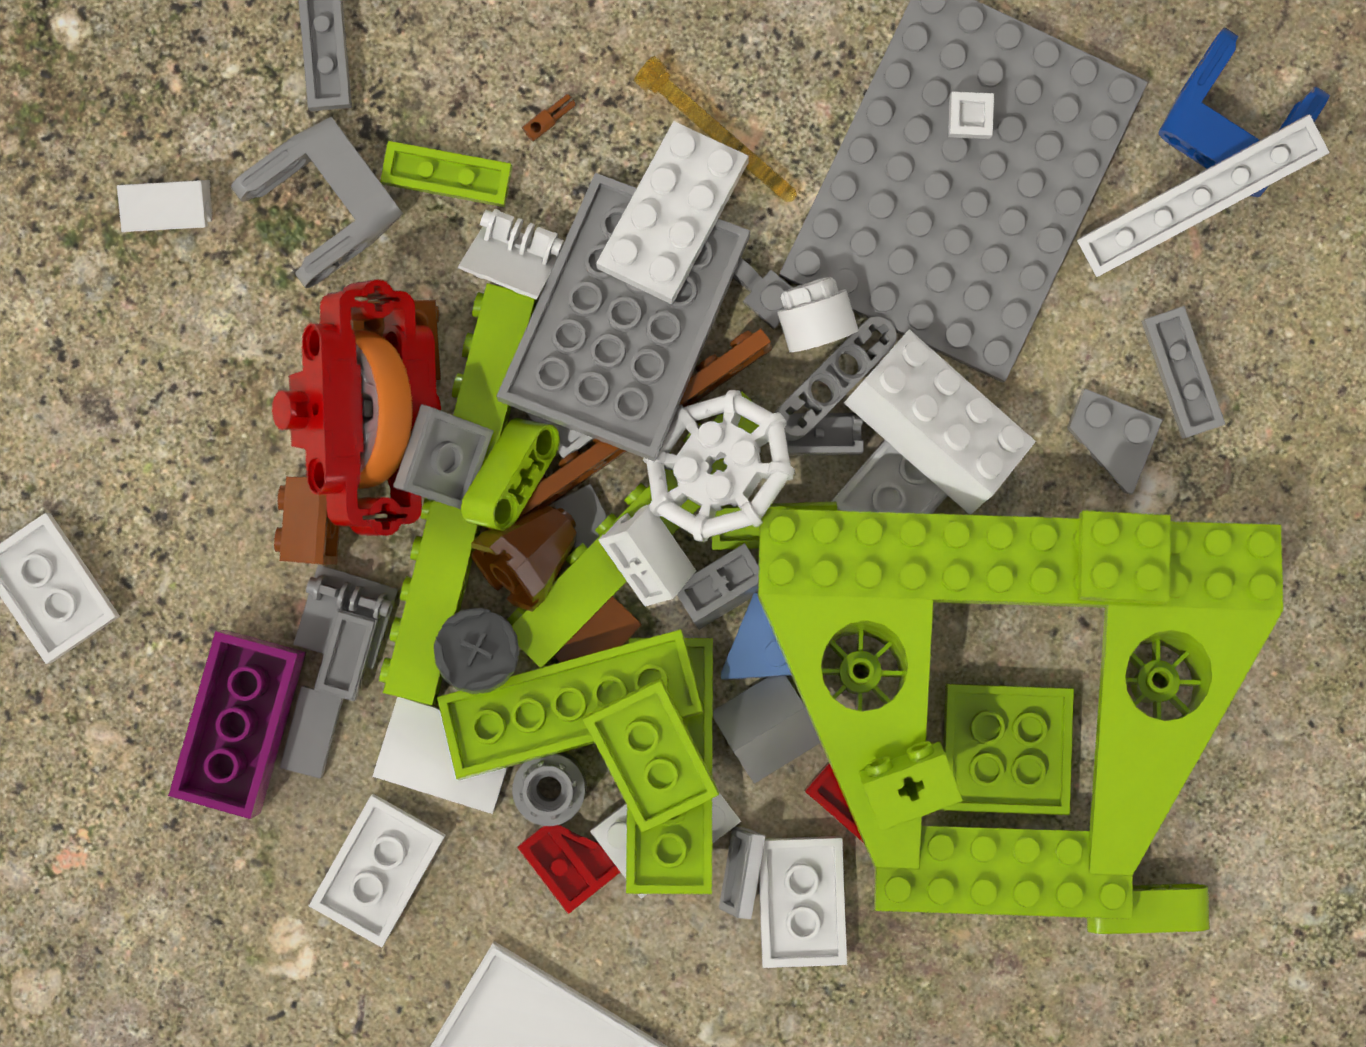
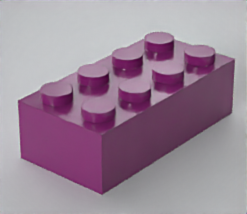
[168,630,306,819]

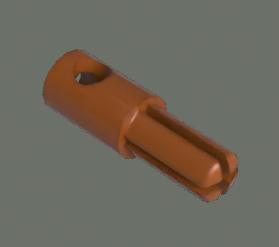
[522,94,576,142]

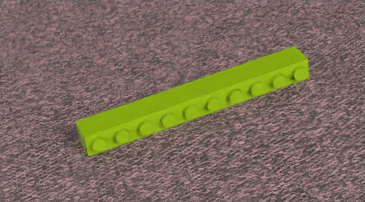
[379,283,539,705]

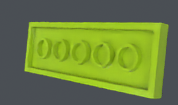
[437,629,704,780]
[626,638,713,895]

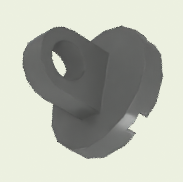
[433,608,519,694]

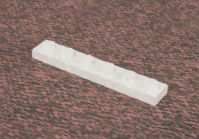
[1077,115,1330,277]

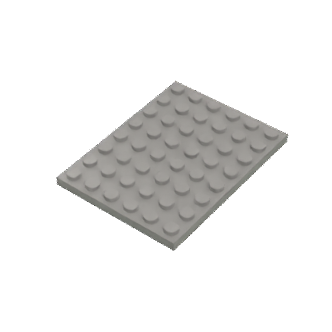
[779,0,1148,383]

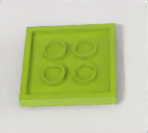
[942,683,1074,815]

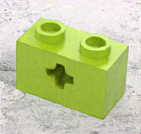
[859,741,963,831]

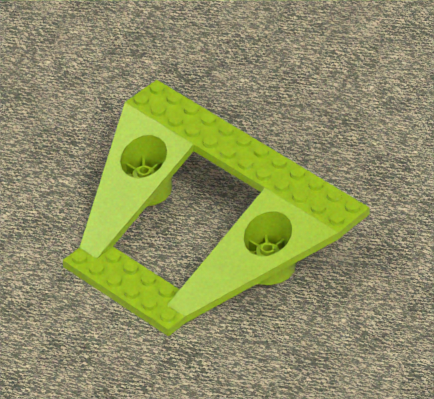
[758,509,1283,919]

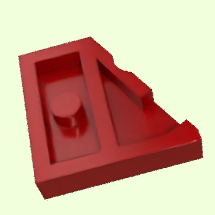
[516,825,621,914]

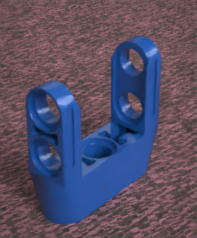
[1158,27,1330,197]

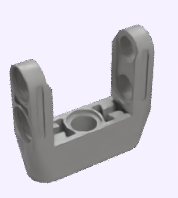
[231,117,403,288]

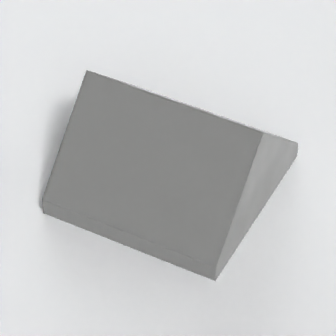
[713,676,821,784]

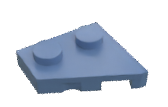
[721,593,791,680]

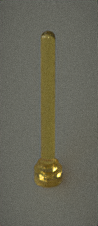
[633,55,797,202]

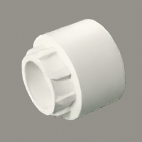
[777,277,859,352]

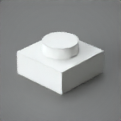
[948,92,994,139]

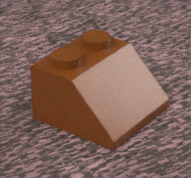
[274,476,340,565]

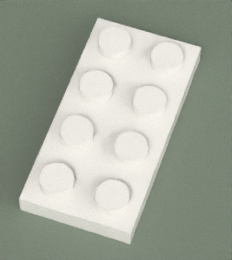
[596,121,749,304]

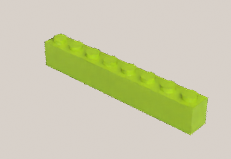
[507,391,759,668]

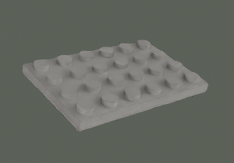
[496,173,750,462]

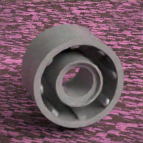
[512,752,587,826]

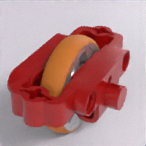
[272,279,441,536]

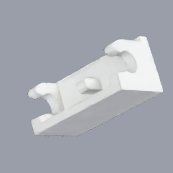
[117,180,212,232]
[598,504,696,606]

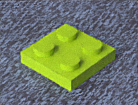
[1078,510,1170,605]

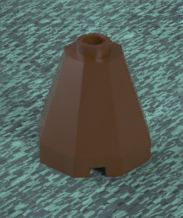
[471,506,577,612]

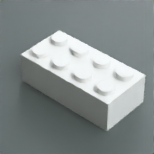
[844,329,1036,515]

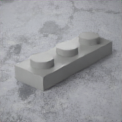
[298,0,352,111]
[1141,306,1226,439]

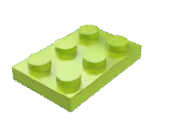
[583,678,719,832]

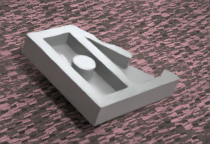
[1067,389,1162,495]

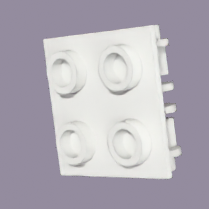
[458,209,564,300]

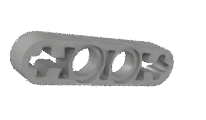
[774,316,897,441]

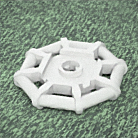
[643,390,795,542]

